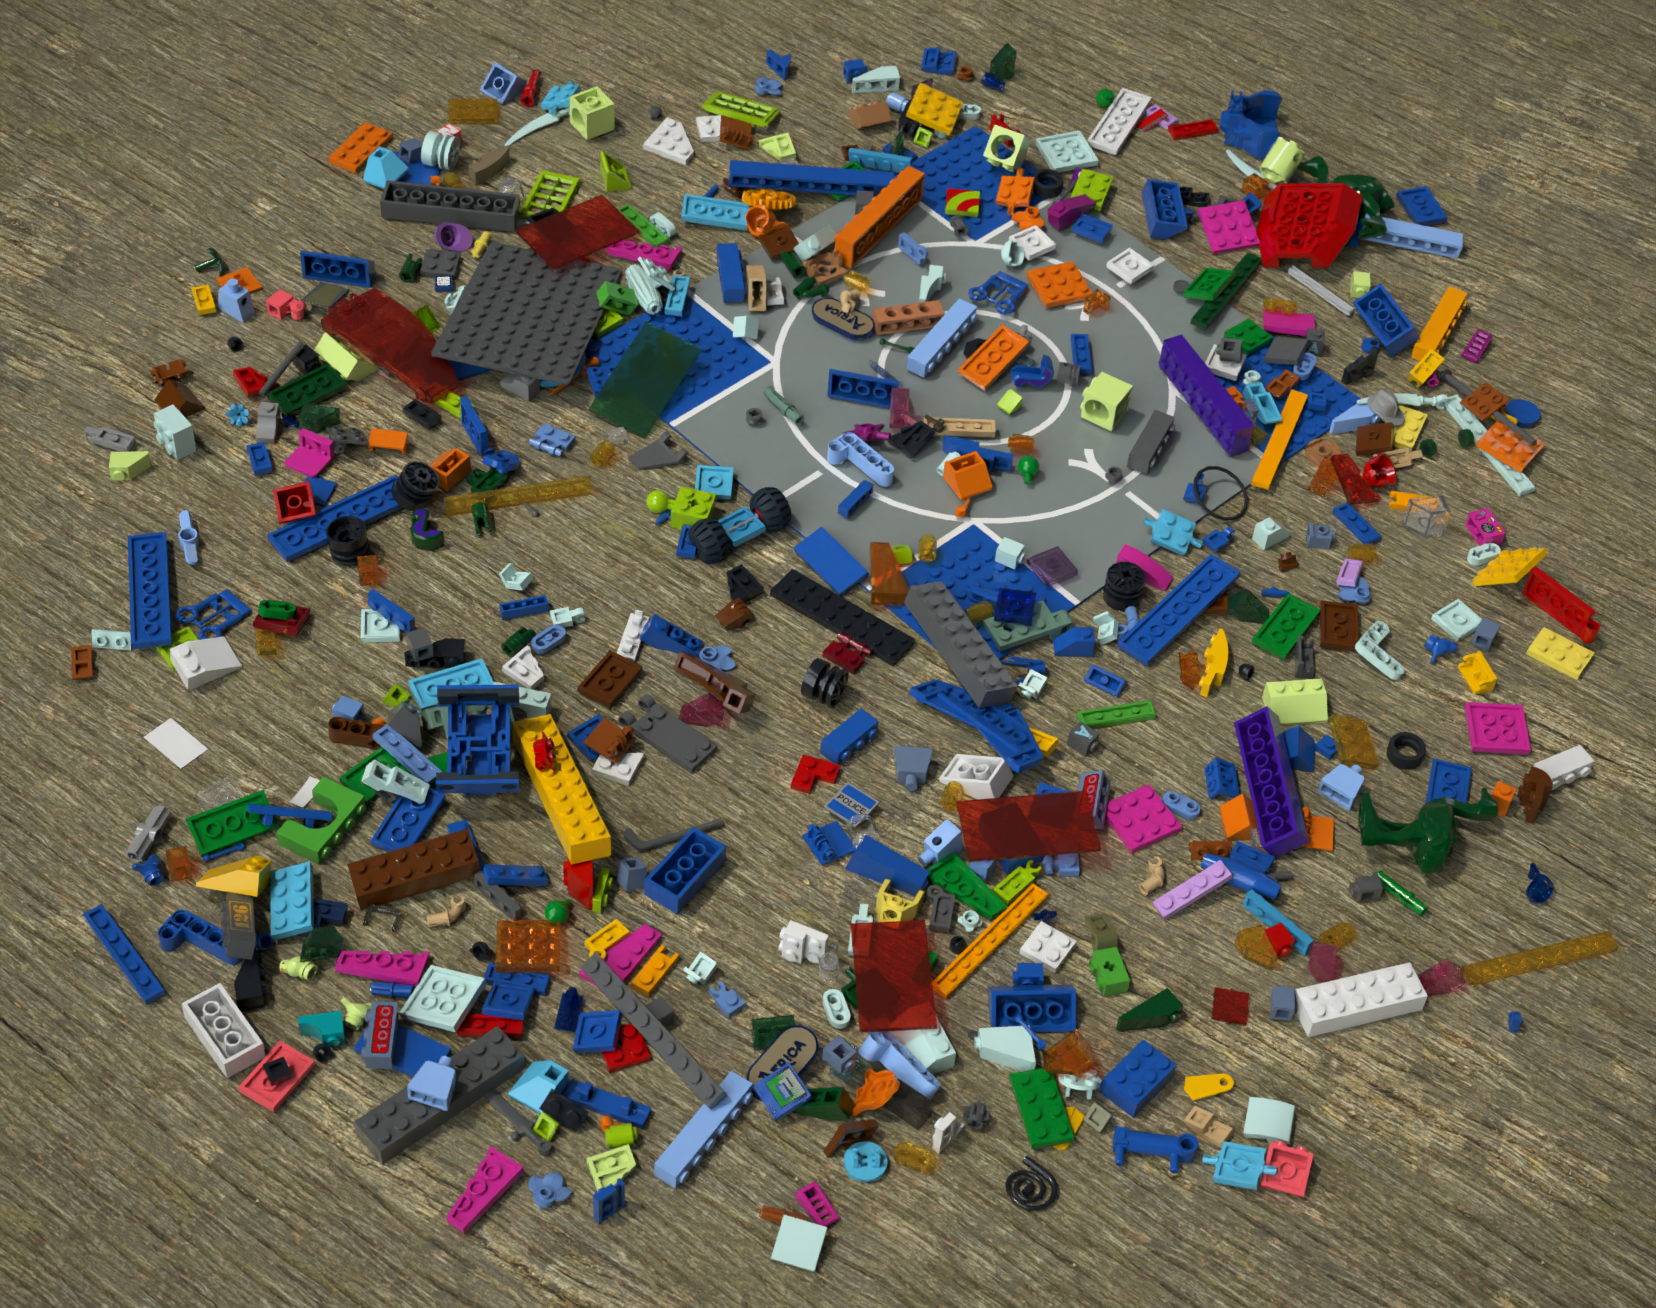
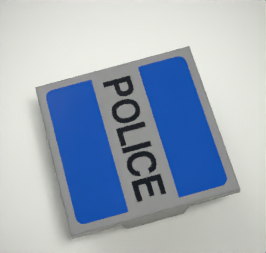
[824,782,880,828]

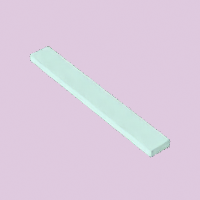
[1443,395,1536,496]

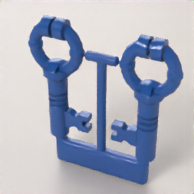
[968,271,1029,315]
[175,589,251,640]

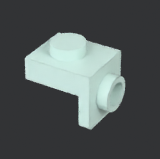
[499,563,534,590]
[1018,669,1048,699]
[683,952,719,985]

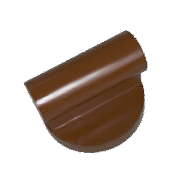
[1277,552,1298,571]

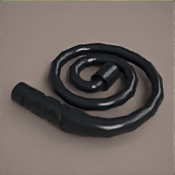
[1005,1156,1058,1211]

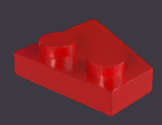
[233,367,280,398]

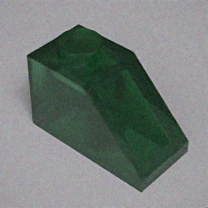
[989,43,1017,82]
[298,403,341,434]
[1228,588,1269,624]
[300,925,344,962]

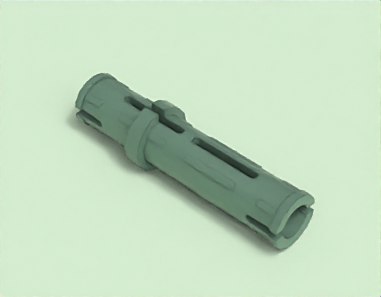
[763,386,804,425]

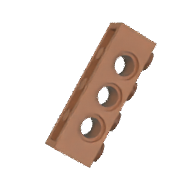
[872,300,945,335]

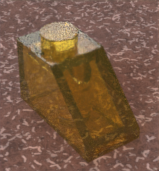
[1235,925,1278,970]

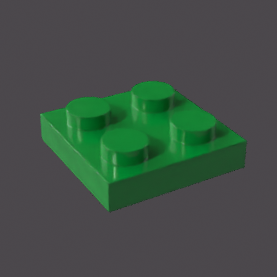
[1224,318,1273,356]

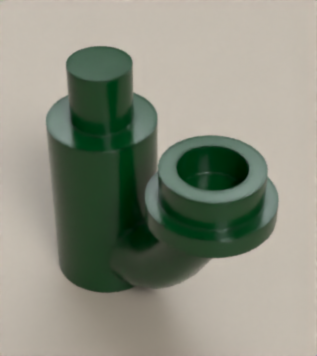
[793,276,830,299]

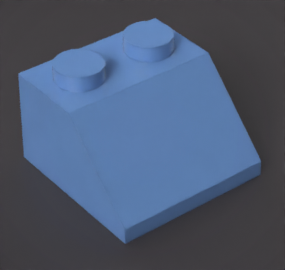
[480,62,527,105]

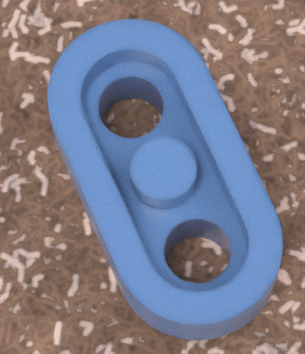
[1293,353,1317,380]
[532,625,566,654]
[1162,791,1200,820]

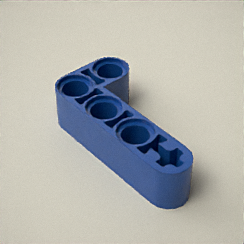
[158,909,243,965]

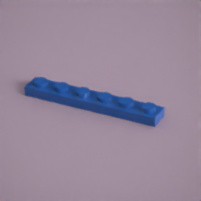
[83,904,165,1005]

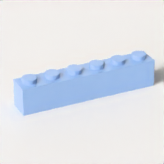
[1362,214,1463,259]
[906,298,978,378]
[654,1071,753,1189]

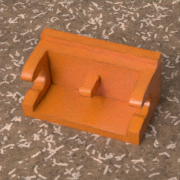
[368,428,409,455]

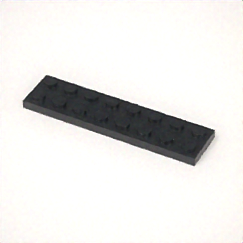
[770,569,915,666]

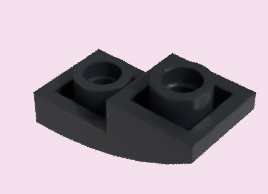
[1179,187,1210,207]

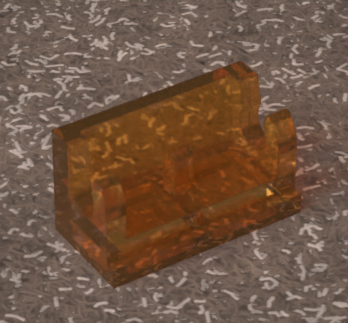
[1307,456,1342,496]

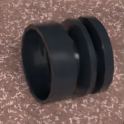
[391,461,440,511]
[326,516,370,566]
[1103,562,1146,612]
[801,658,849,708]

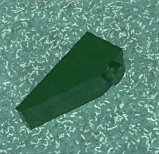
[1116,988,1184,1032]
[792,1087,854,1121]

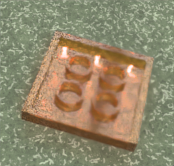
[495,920,560,973]

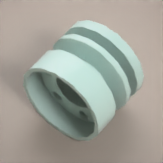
[421,131,460,171]

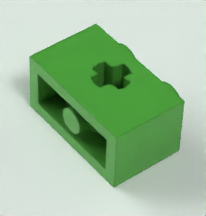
[597,281,638,316]
[1089,947,1130,997]

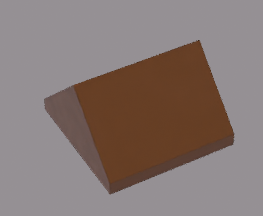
[155,380,205,418]

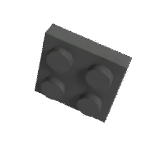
[420,249,461,280]

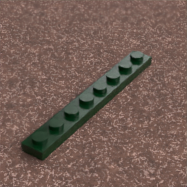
[1190,252,1262,330]

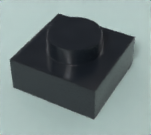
[263,1057,292,1086]

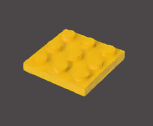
[906,83,963,136]
[1472,547,1548,586]

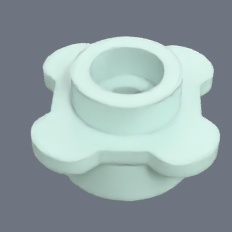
[1243,370,1261,385]
[958,910,983,932]

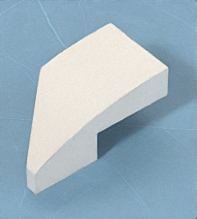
[766,277,784,305]

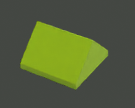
[600,151,632,192]

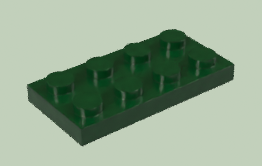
[267,363,348,418]

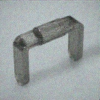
[363,904,401,932]

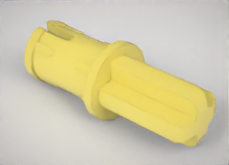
[471,232,492,258]

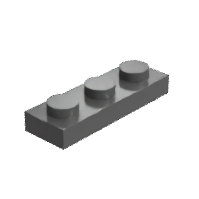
[474,870,522,924]

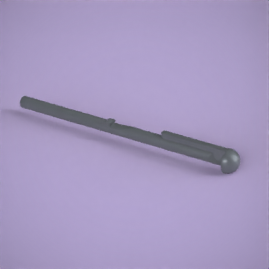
[1440,369,1537,446]

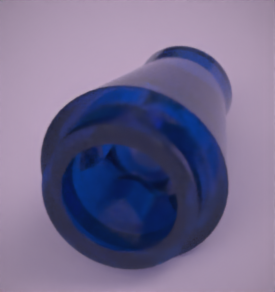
[981,72,1005,91]

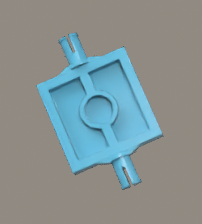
[540,81,582,115]
[1143,509,1203,556]
[1202,1141,1278,1190]

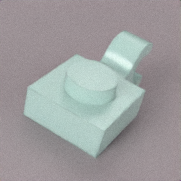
[550,607,585,628]

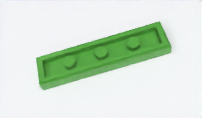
[615,204,670,247]
[1076,700,1156,729]

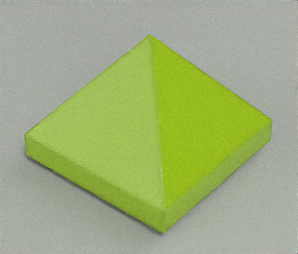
[913,127,934,148]
[533,1112,559,1142]

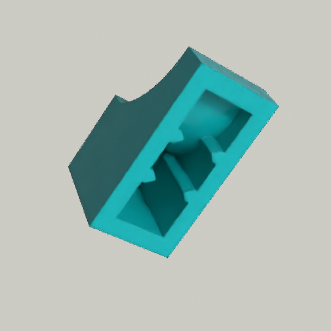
[298,1011,345,1047]

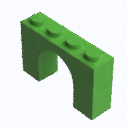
[276,776,366,864]

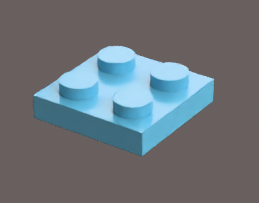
[695,465,734,500]

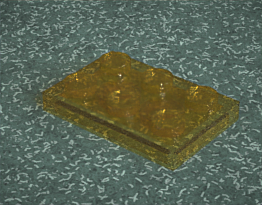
[448,98,498,124]
[1328,714,1379,770]

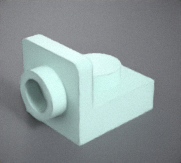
[1093,611,1119,645]

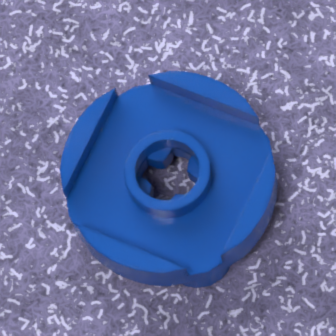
[482,448,520,474]

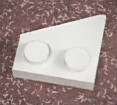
[502,645,544,690]
[592,753,644,786]

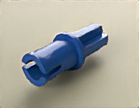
[370,981,414,999]

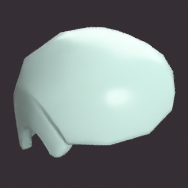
[1001,240,1024,266]

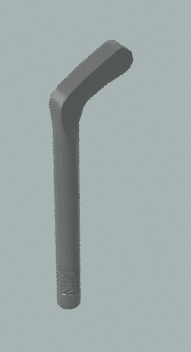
[624,818,723,852]

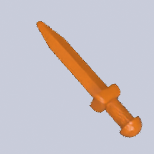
[549,357,599,397]

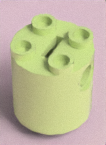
[1259,137,1306,185]

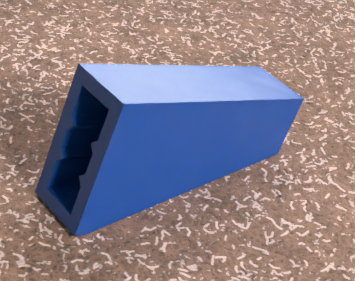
[845,835,929,896]

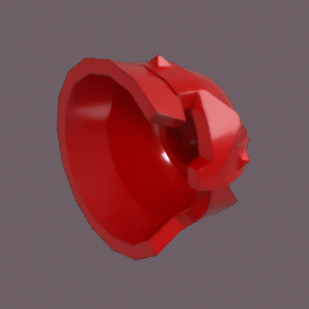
[1362,452,1397,488]

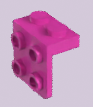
[285,428,335,478]

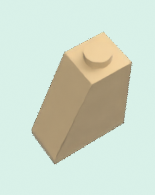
[746,265,766,311]

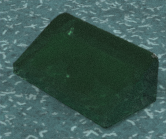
[889,132,904,156]

